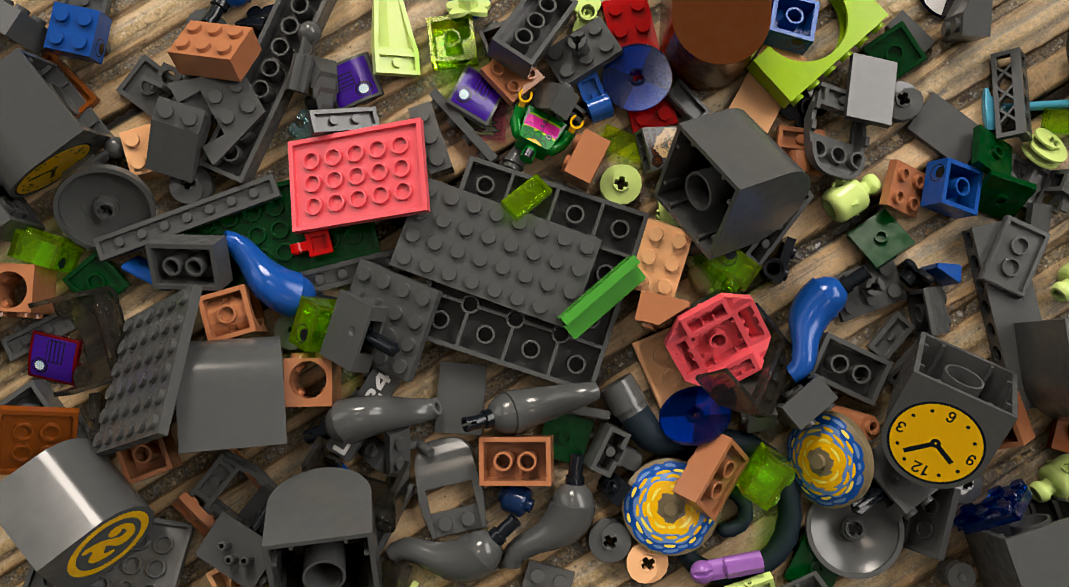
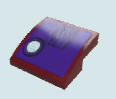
[28,330,84,386]

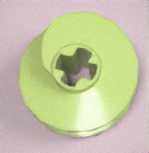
[1021,128,1068,170]
[599,164,642,206]

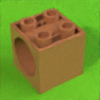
[0,263,57,319]
[199,284,268,340]
[283,353,341,407]

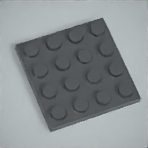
[349,258,443,382]

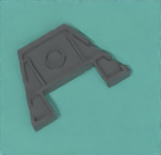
[168,75,267,166]

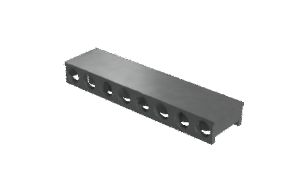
[962,221,1042,409]

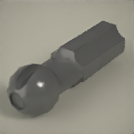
[285,21,321,94]
[62,137,125,179]

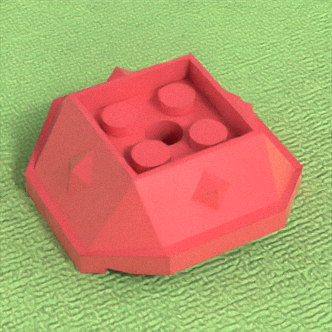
[663,293,771,392]

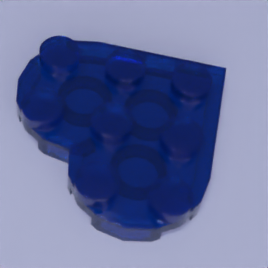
[954,478,1033,534]

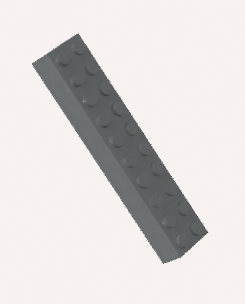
[199,0,337,185]

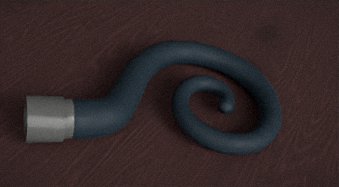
[600,373,803,585]

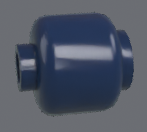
[498,486,535,517]

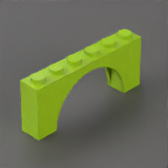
[746,0,889,109]

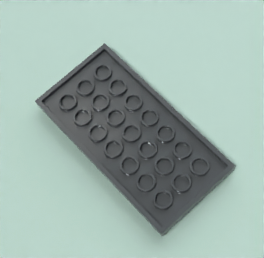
[389,177,602,329]

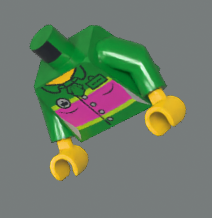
[510,89,584,164]

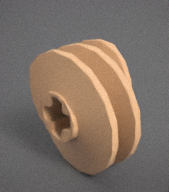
[625,542,669,584]

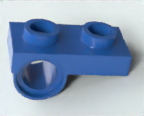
[576,72,614,125]

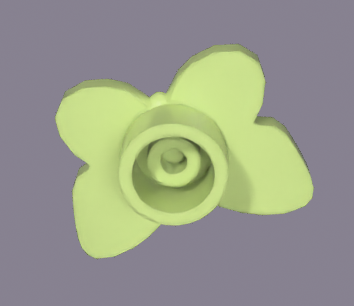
[446,0,491,18]
[572,0,601,33]

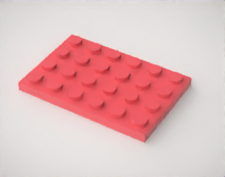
[288,117,431,234]

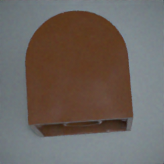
[659,0,772,92]

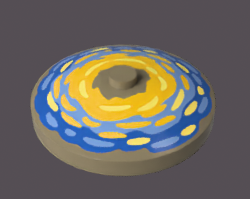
[785,410,874,509]
[622,457,719,556]

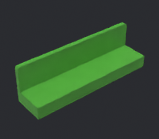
[556,255,646,339]

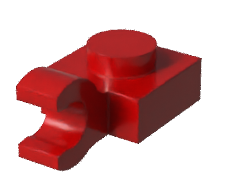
[290,229,334,258]

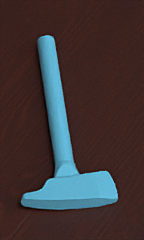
[982,87,1069,131]

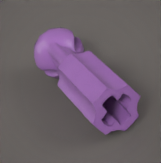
[690,550,764,584]

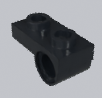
[758,236,797,285]
[596,472,632,506]

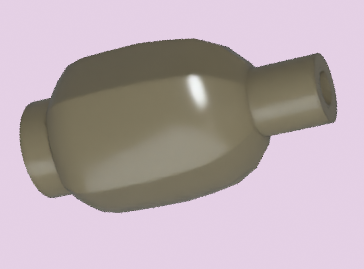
[686,256,716,297]

